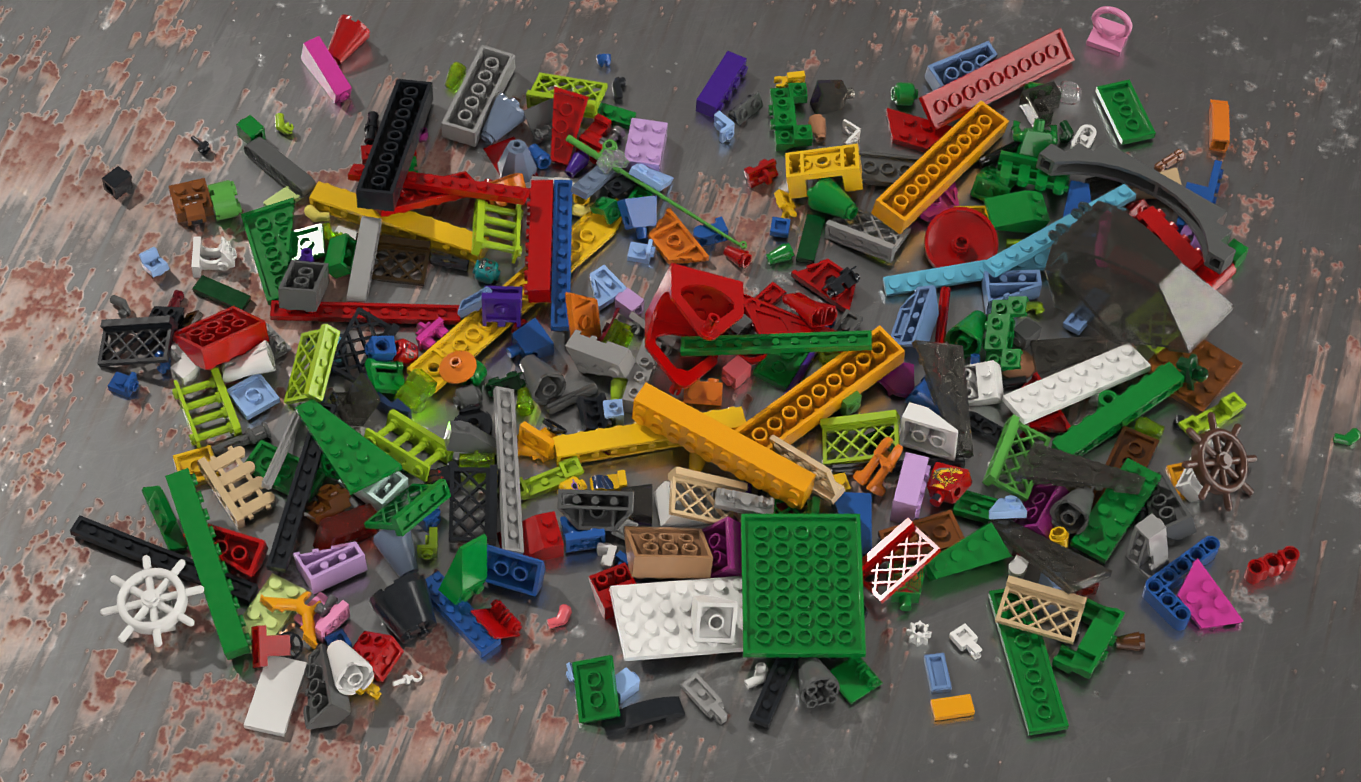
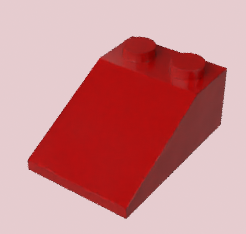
[497,511,564,560]

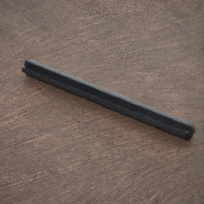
[831,457,965,475]

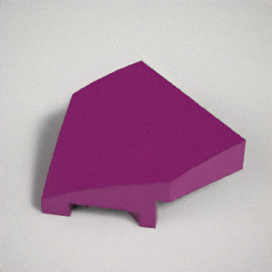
[877,362,915,398]

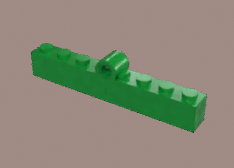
[1051,361,1185,468]

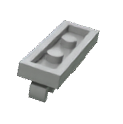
[627,312,681,356]
[714,488,775,514]

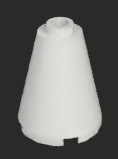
[327,640,374,695]

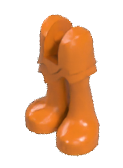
[853,437,903,497]

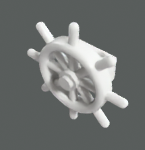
[100,555,204,647]

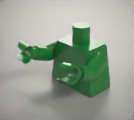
[1010,119,1058,158]

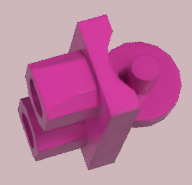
[415,317,449,352]

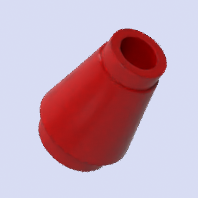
[723,245,752,268]

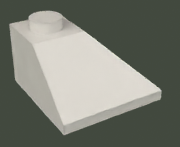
[691,596,738,643]

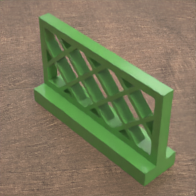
[982,414,1051,502]

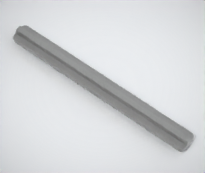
[261,403,302,490]

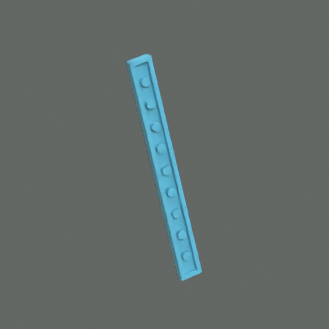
[983,184,1136,278]
[882,246,1068,297]

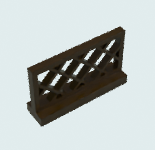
[350,233,432,286]

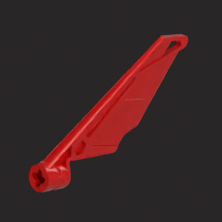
[744,294,843,353]

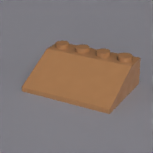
[624,526,713,580]

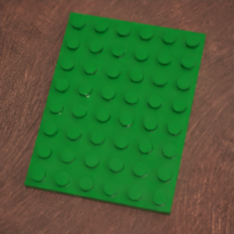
[741,514,866,657]

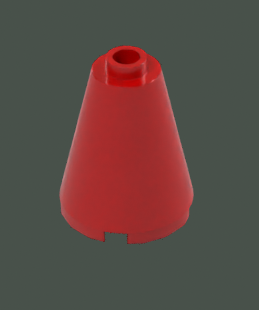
[328,14,370,65]

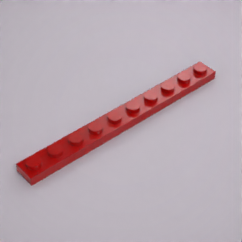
[348,164,529,205]
[270,300,461,325]

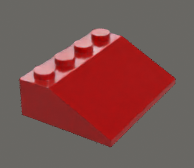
[173,306,269,370]

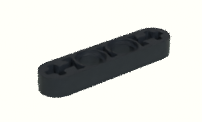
[962,411,1030,454]

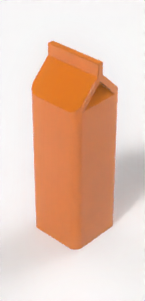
[1209,99,1230,152]

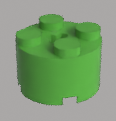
[207,180,242,221]

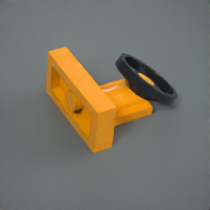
[518,418,567,458]

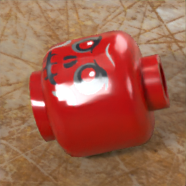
[392,339,419,366]

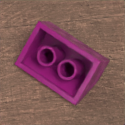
[1008,482,1070,543]
[702,516,742,578]

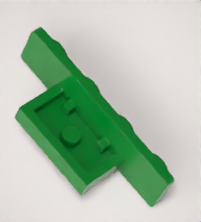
[142,486,188,551]

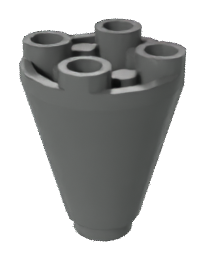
[798,657,840,708]

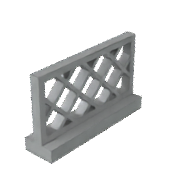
[824,208,911,263]

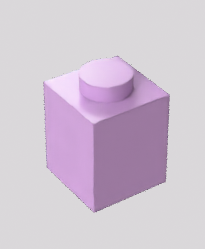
[615,288,645,322]

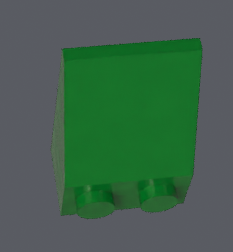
[984,190,1050,234]
[438,534,487,605]

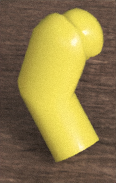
[572,202,594,218]
[304,205,330,222]

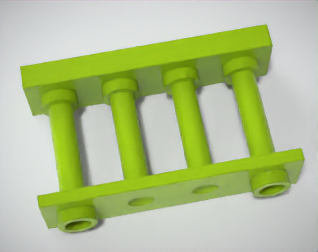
[471,198,524,264]
[172,367,242,448]
[364,409,454,482]

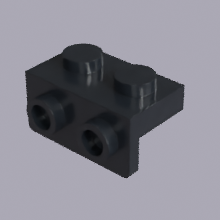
[576,392,612,432]

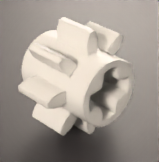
[906,620,932,647]

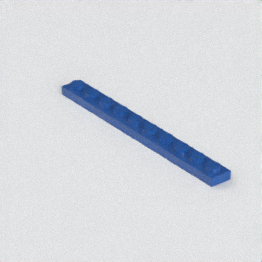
[551,180,572,331]

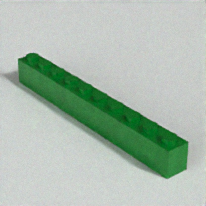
[165,468,252,660]

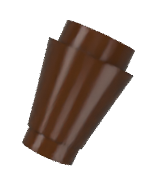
[1116,631,1145,651]

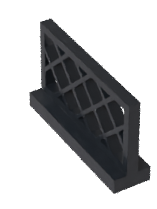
[331,307,400,393]
[97,315,179,366]
[449,465,498,546]

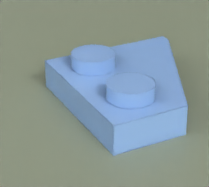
[989,495,1027,519]

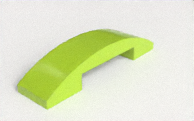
[1178,392,1247,435]
[519,455,584,500]

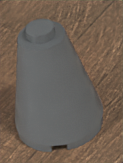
[520,355,566,405]
[1050,486,1094,535]

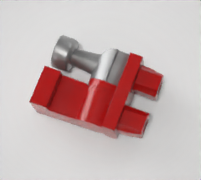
[576,113,626,165]

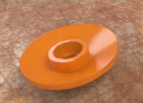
[439,351,477,384]

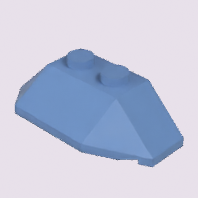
[891,285,939,347]

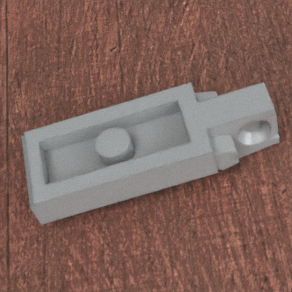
[681,673,727,725]

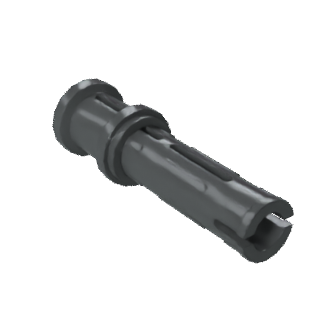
[212,422,272,457]

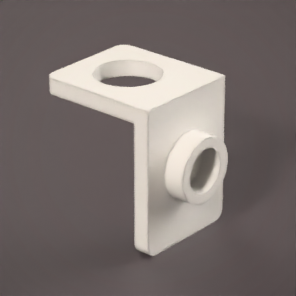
[841,119,861,145]

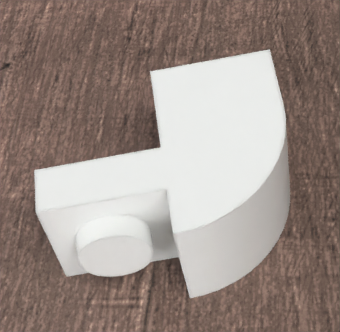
[170,343,200,387]

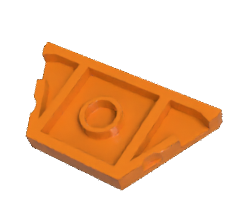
[648,207,709,264]
[565,292,602,362]

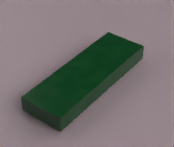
[796,214,825,264]
[192,275,251,311]

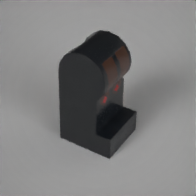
[424,460,461,488]

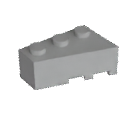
[565,329,636,379]
[1125,514,1169,579]

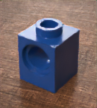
[365,336,397,361]

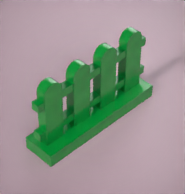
[996,150,1070,195]

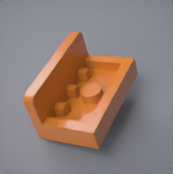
[683,378,723,406]

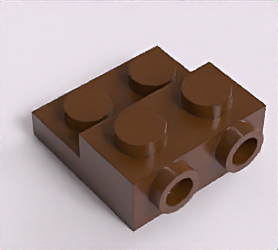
[304,484,352,525]

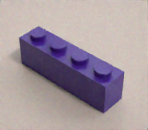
[696,51,748,118]

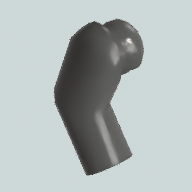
[314,595,338,617]

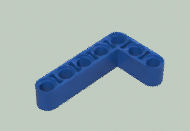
[1142,536,1220,631]

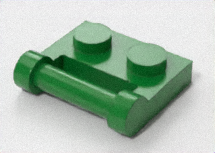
[365,358,408,394]

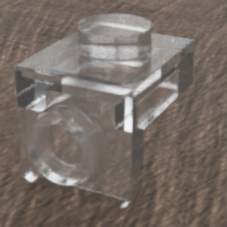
[597,149,630,174]

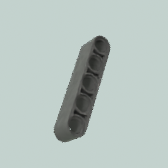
[243,137,316,198]

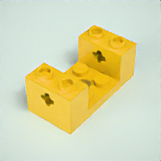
[785,143,863,199]

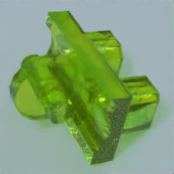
[459,450,495,475]

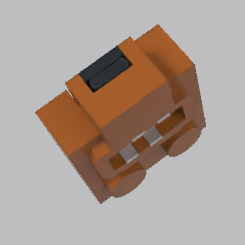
[168,178,214,226]

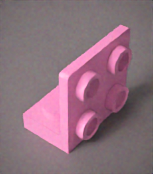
[294,592,350,643]

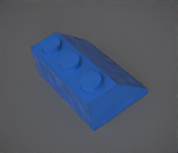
[485,545,546,596]

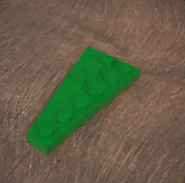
[241,197,295,305]
[295,399,403,495]

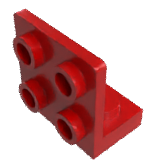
[352,631,404,682]

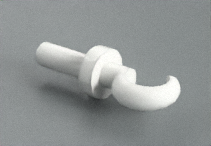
[392,671,422,686]

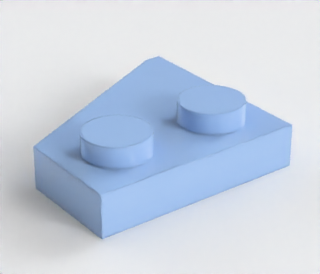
[629,163,674,192]
[590,265,627,311]

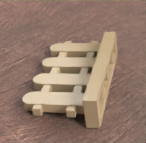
[197,445,275,530]

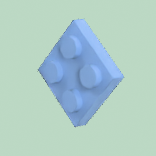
[227,374,280,421]

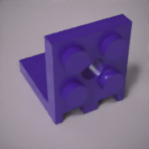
[481,286,523,327]

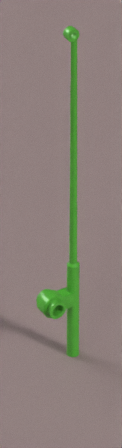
[566,135,747,249]

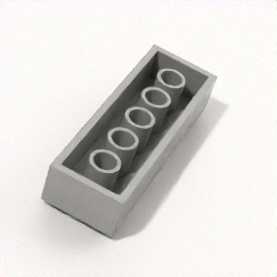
[441,45,515,147]

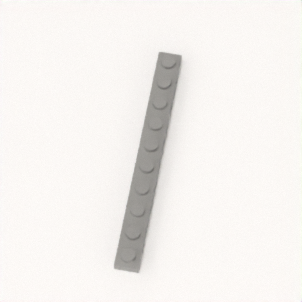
[493,386,524,555]

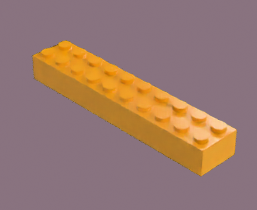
[871,101,1009,234]
[735,325,905,452]
[632,383,816,511]

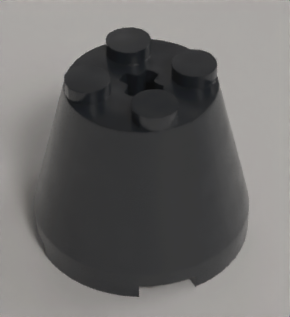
[369,573,437,644]

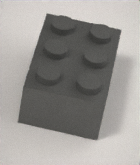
[278,260,329,312]

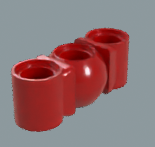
[1244,546,1300,584]

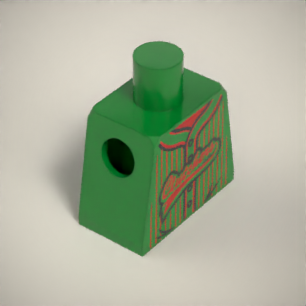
[886,564,926,611]

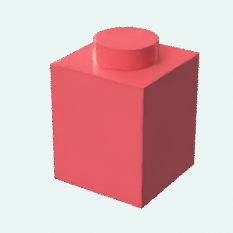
[721,355,752,390]

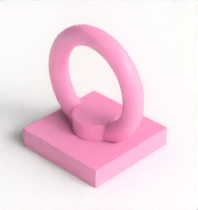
[1086,6,1132,56]

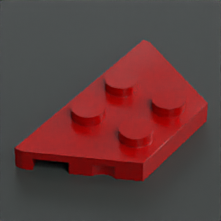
[886,108,952,153]
[791,258,856,312]
[1021,372,1071,433]

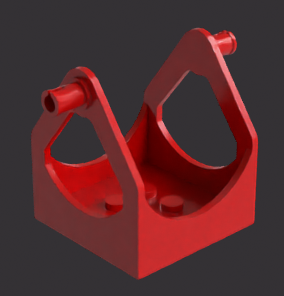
[645,263,744,396]

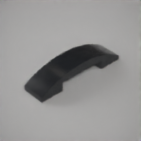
[601,696,685,738]

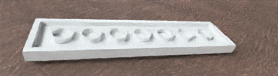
[1002,343,1151,425]

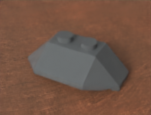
[557,489,634,531]

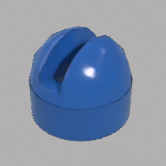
[597,54,611,67]

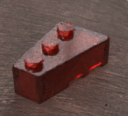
[313,503,380,551]

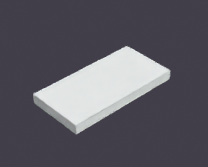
[244,656,308,737]

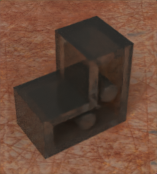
[1019,81,1062,128]

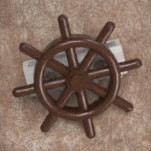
[1175,412,1257,511]

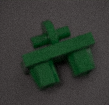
[1176,353,1209,391]

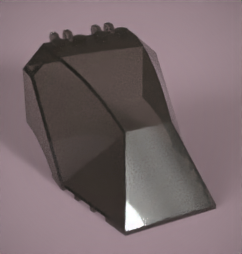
[1045,201,1234,353]

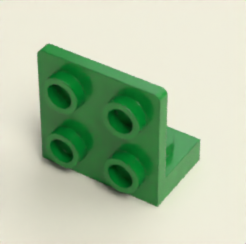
[970,166,1017,201]

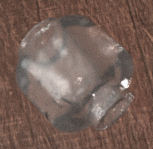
[1054,80,1082,105]

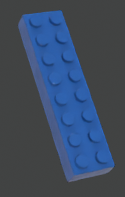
[426,570,501,658]

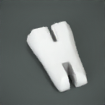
[221,340,276,383]

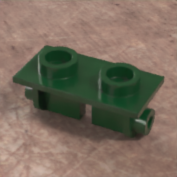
[484,371,526,398]

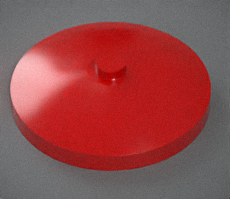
[924,207,999,268]

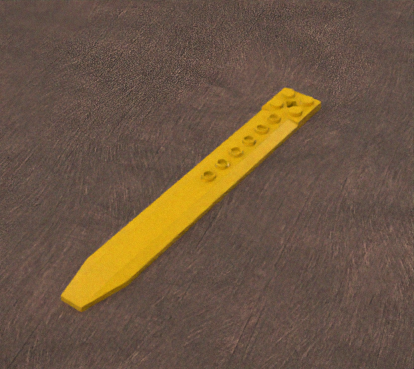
[406,198,623,394]

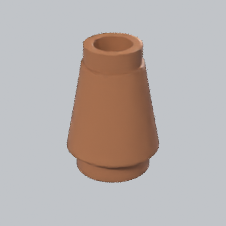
[808,114,826,142]

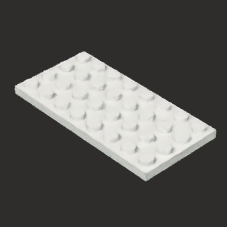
[609,576,743,661]

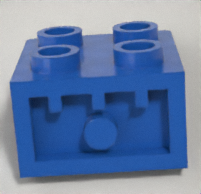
[560,516,605,553]

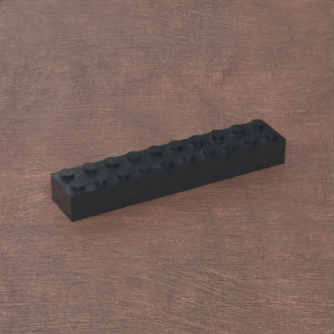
[356,79,433,211]

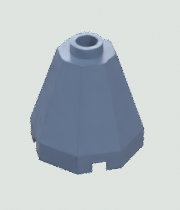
[497,139,537,183]

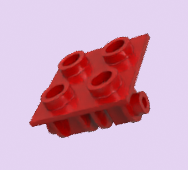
[470,599,522,639]

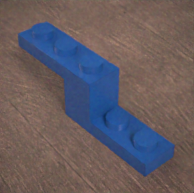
[1176,160,1224,233]

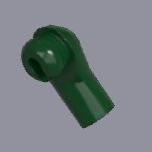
[1059,120,1074,143]

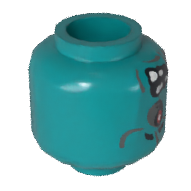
[472,258,501,285]

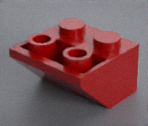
[589,562,636,620]

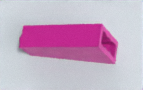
[301,36,352,103]

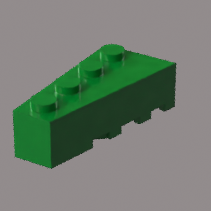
[925,522,1012,581]

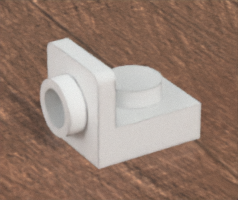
[597,542,617,570]

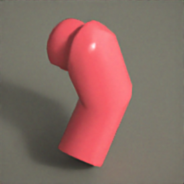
[547,604,572,629]

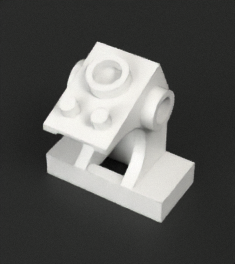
[191,237,237,278]

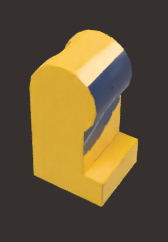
[589,470,627,492]

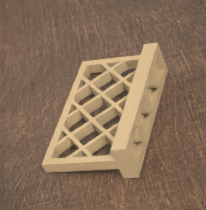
[769,435,845,504]
[668,466,748,524]
[995,575,1087,645]

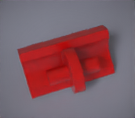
[744,158,778,188]

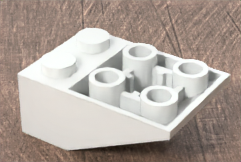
[939,360,1004,407]

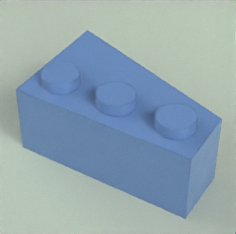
[982,270,1042,314]

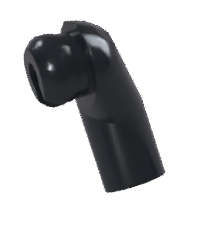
[612,77,626,100]

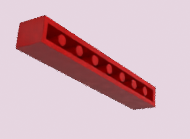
[524,180,554,303]

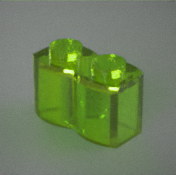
[394,368,437,414]

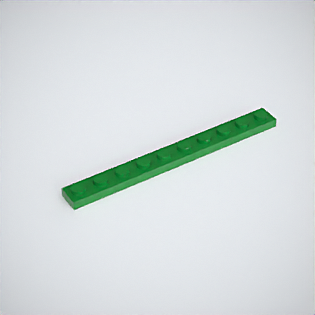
[680,330,872,356]

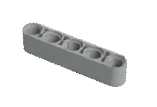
[347,216,382,303]

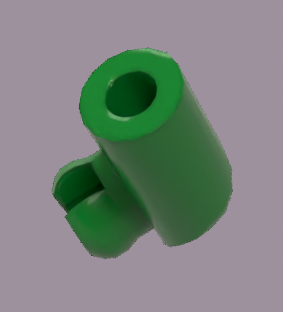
[1333,428,1361,446]

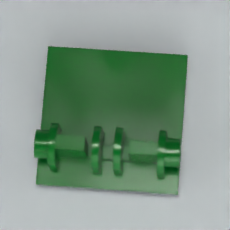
[830,657,883,704]

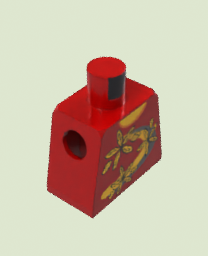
[927,462,973,507]

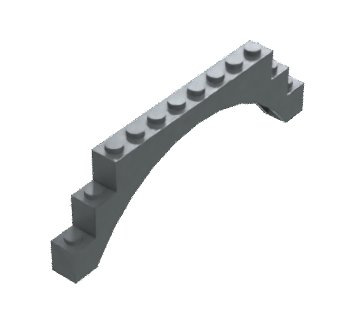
[1036,142,1236,274]

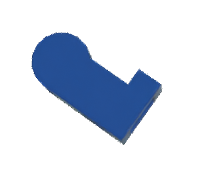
[693,216,728,247]

